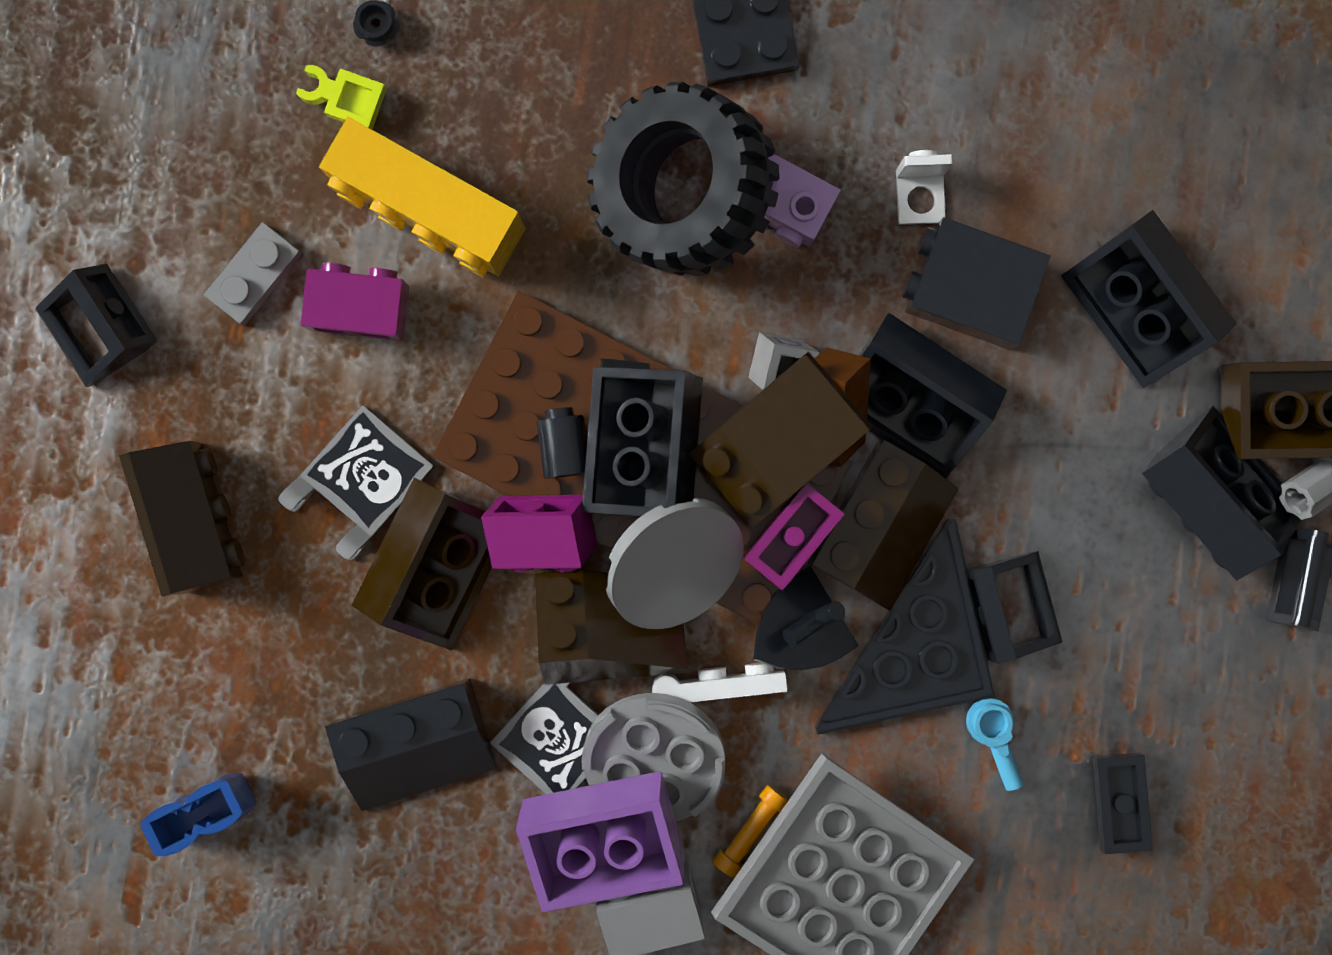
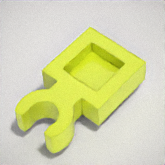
[296,65,387,130]

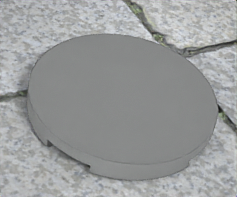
[606,498,744,629]
[582,693,726,821]

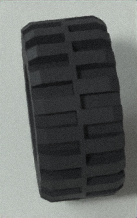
[587,82,780,276]

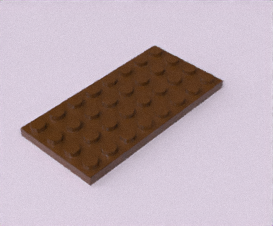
[432,290,852,625]

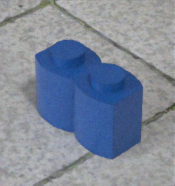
[140,773,257,856]

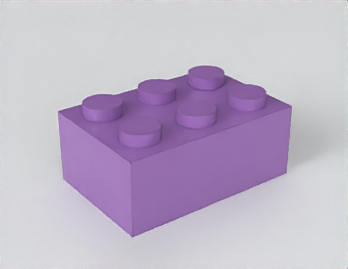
[516,771,685,912]

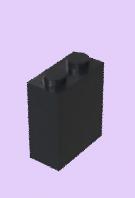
[902,217,1051,350]

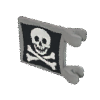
[278,406,434,561]
[490,683,599,794]

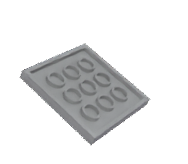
[711,753,974,955]

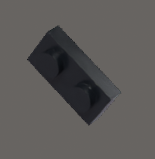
[1092,753,1153,854]

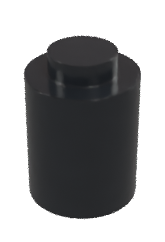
[536,407,587,479]

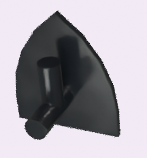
[753,565,859,671]

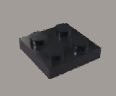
[692,0,800,86]

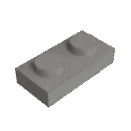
[204,222,302,326]

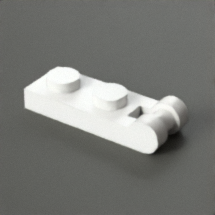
[652,662,787,702]

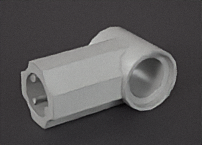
[1279,458,1332,520]

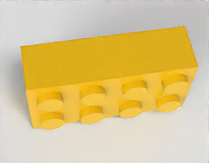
[319,116,526,278]

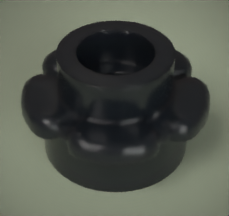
[353,0,399,47]

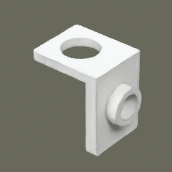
[896,150,953,225]

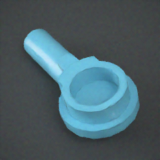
[966,698,1024,791]

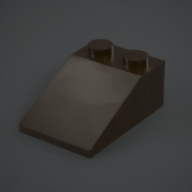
[689,352,872,528]
[535,570,688,685]

